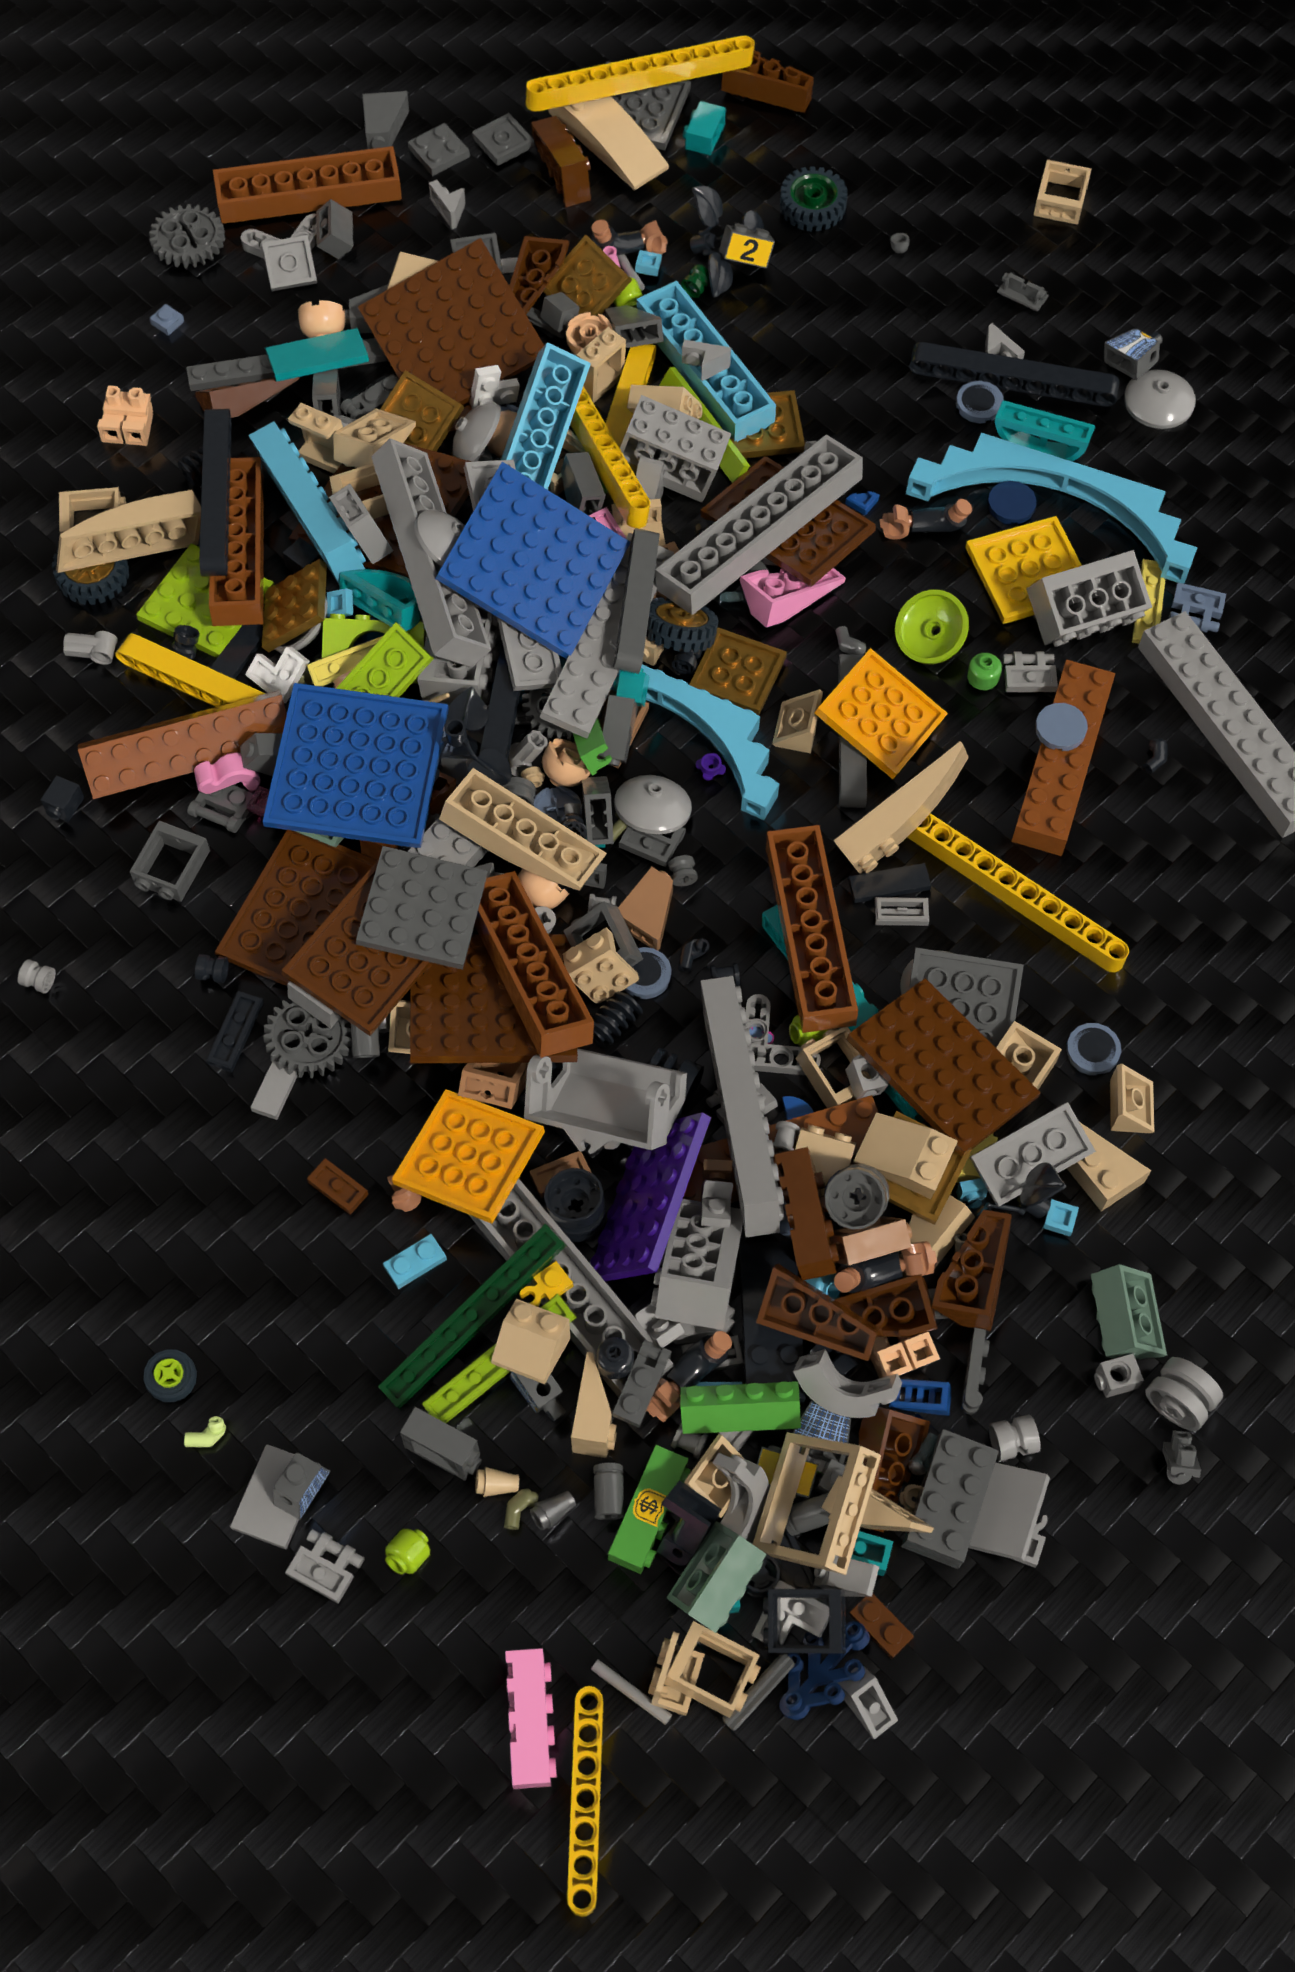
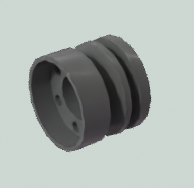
[825,1164,890,1230]

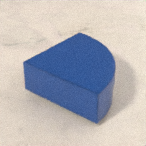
[845,491,880,515]
[782,1096,813,1120]

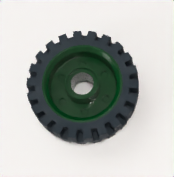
[780,167,847,231]

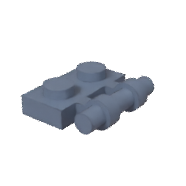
[1169,582,1226,633]

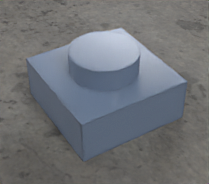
[150,304,184,336]

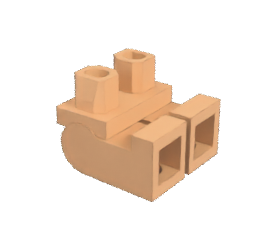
[97,386,153,446]
[870,1332,940,1379]

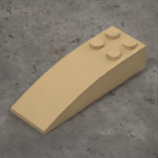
[549,96,669,190]
[56,490,201,573]
[834,742,969,874]
[439,768,607,891]

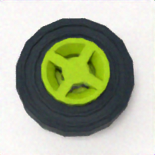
[143,1350,197,1402]

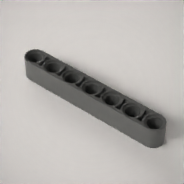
[613,528,660,674]
[838,654,867,808]

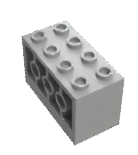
[620,395,732,502]
[1027,550,1152,647]
[417,605,502,706]
[651,1199,743,1330]

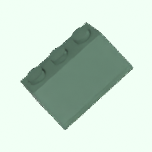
[1091,1264,1167,1359]
[667,1521,766,1633]

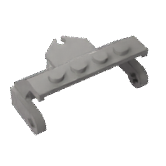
[524,1048,687,1154]

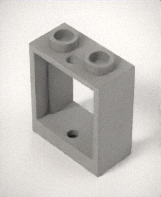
[329,484,393,564]

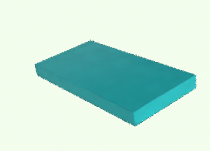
[266,328,369,382]

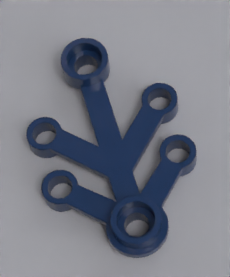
[780,1622,870,1720]

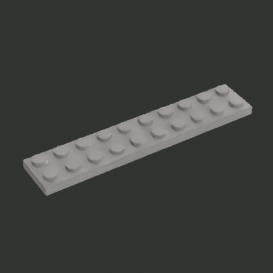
[464,460,562,691]
[540,532,674,739]

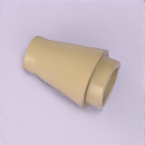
[475,1467,519,1497]

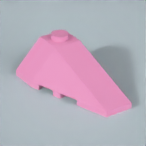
[740,568,846,627]

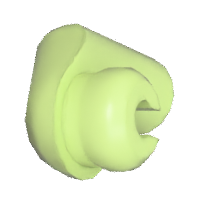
[184,1416,226,1447]

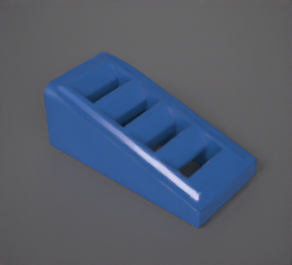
[889,1379,952,1415]

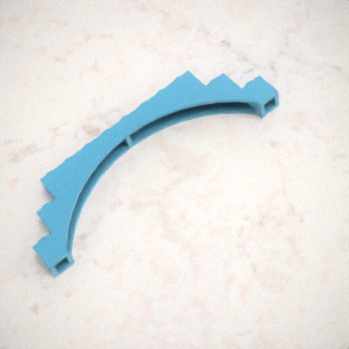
[906,433,1197,584]
[492,655,779,820]

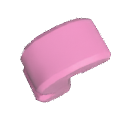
[194,752,261,794]

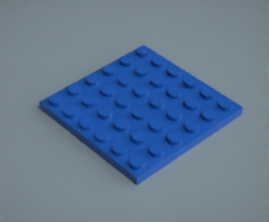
[435,462,631,659]
[263,683,449,848]

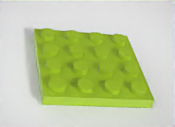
[136,543,275,658]

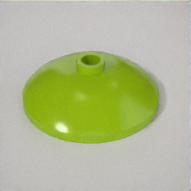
[895,590,969,664]

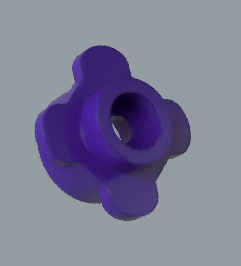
[696,753,726,780]

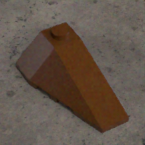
[509,236,569,314]
[195,377,300,418]
[932,1210,1012,1331]
[835,1274,937,1337]
[859,1407,930,1532]

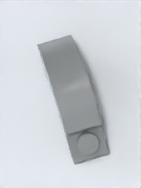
[793,1349,902,1418]
[713,1453,770,1544]

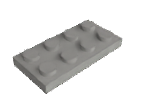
[969,1102,1096,1207]

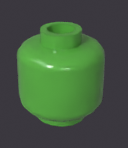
[967,653,1002,690]

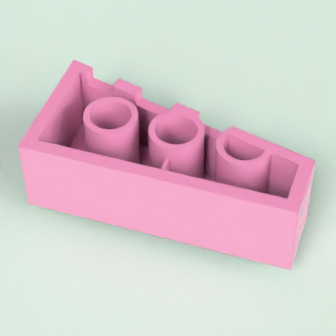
[505,1649,556,1789]

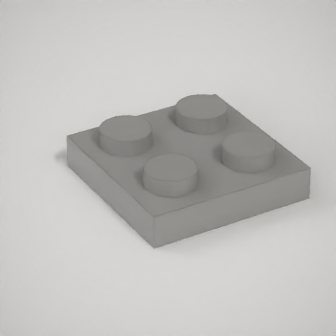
[262,235,317,291]

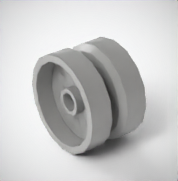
[1146,1357,1223,1431]

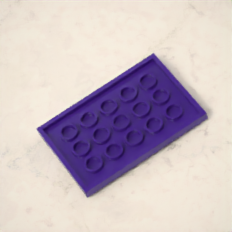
[589,1112,711,1281]

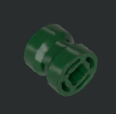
[681,264,710,298]

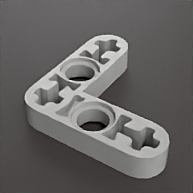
[241,214,317,259]
[745,994,821,1075]

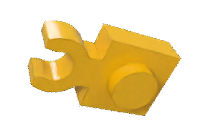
[520,1261,573,1307]

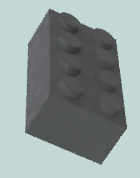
[901,1429,999,1569]

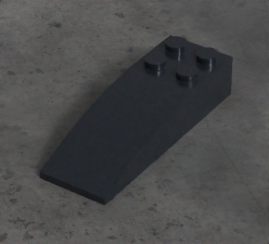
[739,1242,805,1408]

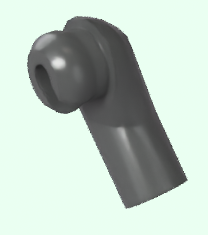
[835,626,866,655]

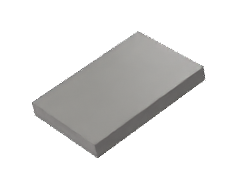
[230,1444,321,1549]
[969,1463,1050,1561]

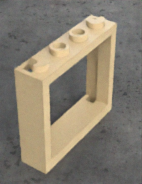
[753,1432,881,1575]

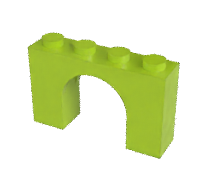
[322,614,427,684]

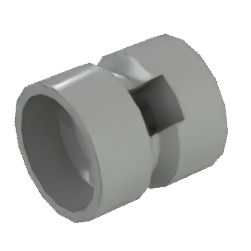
[989,1414,1041,1461]

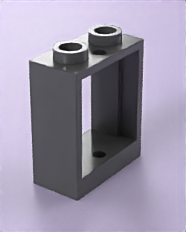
[130,821,210,902]
[564,902,643,967]
[400,1407,482,1481]

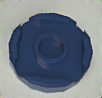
[988,481,1036,524]

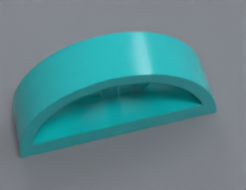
[995,400,1095,461]
[340,569,421,631]

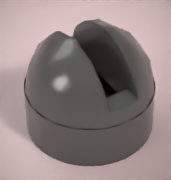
[891,233,909,254]

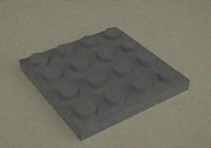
[606,62,691,150]
[356,846,488,970]
[909,948,1024,1047]

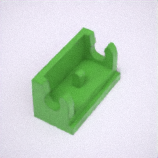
[572,718,612,776]

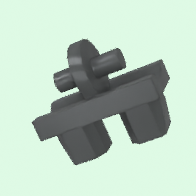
[1162,1430,1201,1484]

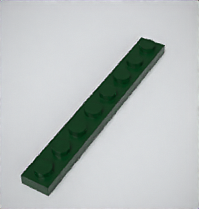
[378,1224,567,1409]

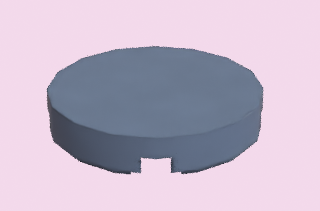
[1035,703,1088,751]

